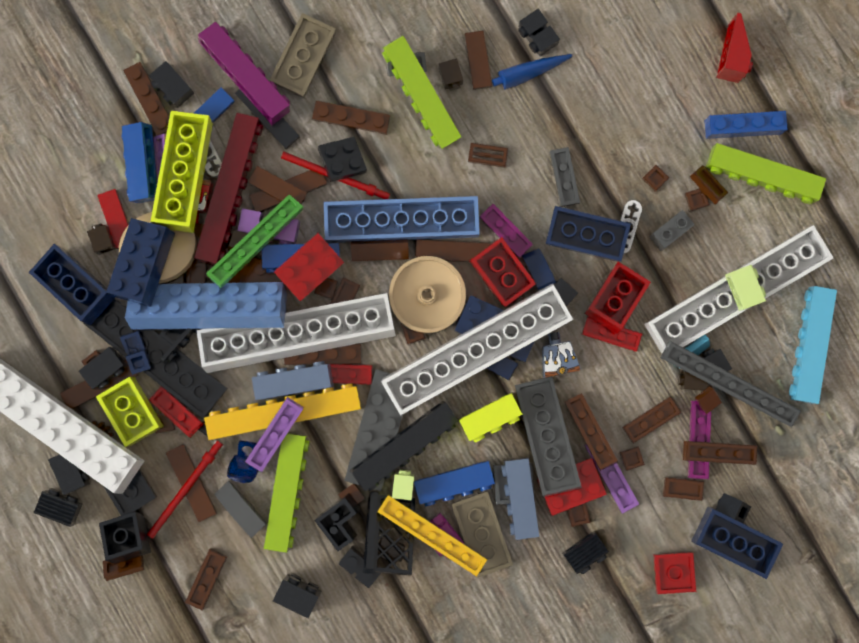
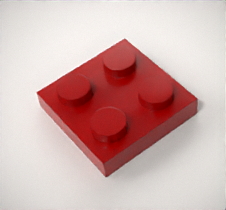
[653,552,696,594]

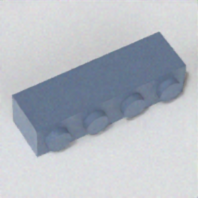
[252,361,334,400]
[501,457,539,540]

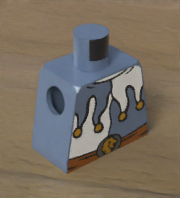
[542,332,581,378]

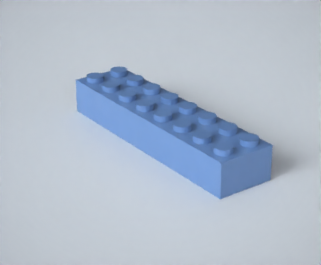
[324,196,479,243]
[125,282,287,329]

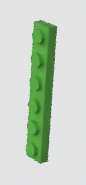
[206,195,303,288]

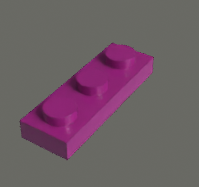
[479,204,533,258]

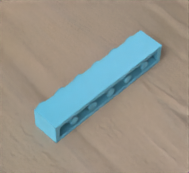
[789,286,837,404]

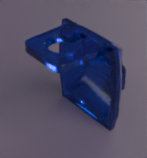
[227,440,259,483]

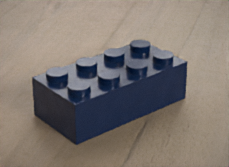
[546,206,631,263]
[106,218,175,307]
[28,243,115,326]
[454,295,535,363]
[691,507,783,579]

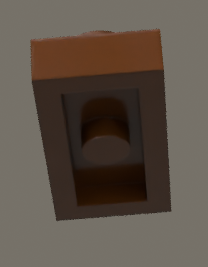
[103,555,144,581]

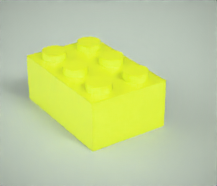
[96,377,164,447]
[458,393,522,442]

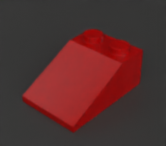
[716,13,753,83]

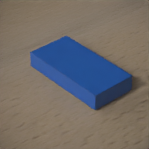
[194,87,235,123]

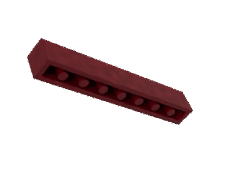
[194,113,263,265]

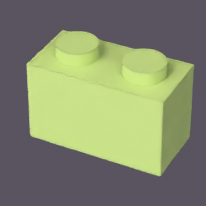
[725,265,766,311]
[392,469,415,500]

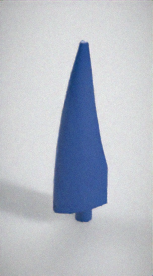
[492,54,572,90]

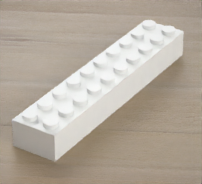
[644,225,833,353]
[381,283,573,415]
[197,293,396,373]
[0,359,144,494]

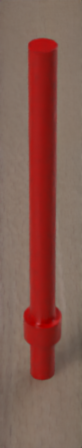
[281,151,390,200]
[147,440,224,538]

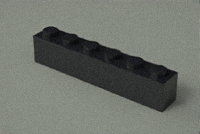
[349,401,459,491]

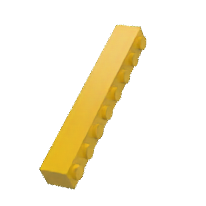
[204,383,362,440]

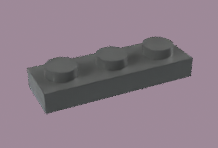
[549,147,580,207]

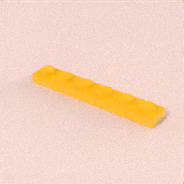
[378,495,487,577]

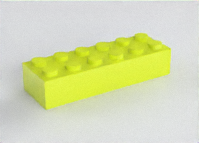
[150,111,213,233]

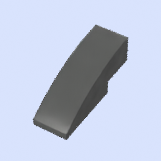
[215,481,267,538]

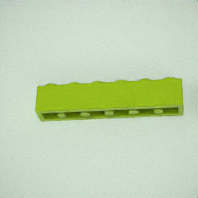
[381,36,461,149]
[706,143,826,204]
[264,433,310,553]

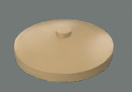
[119,212,197,284]
[389,256,466,333]

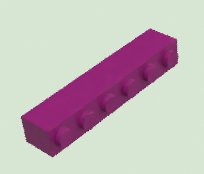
[198,22,290,125]

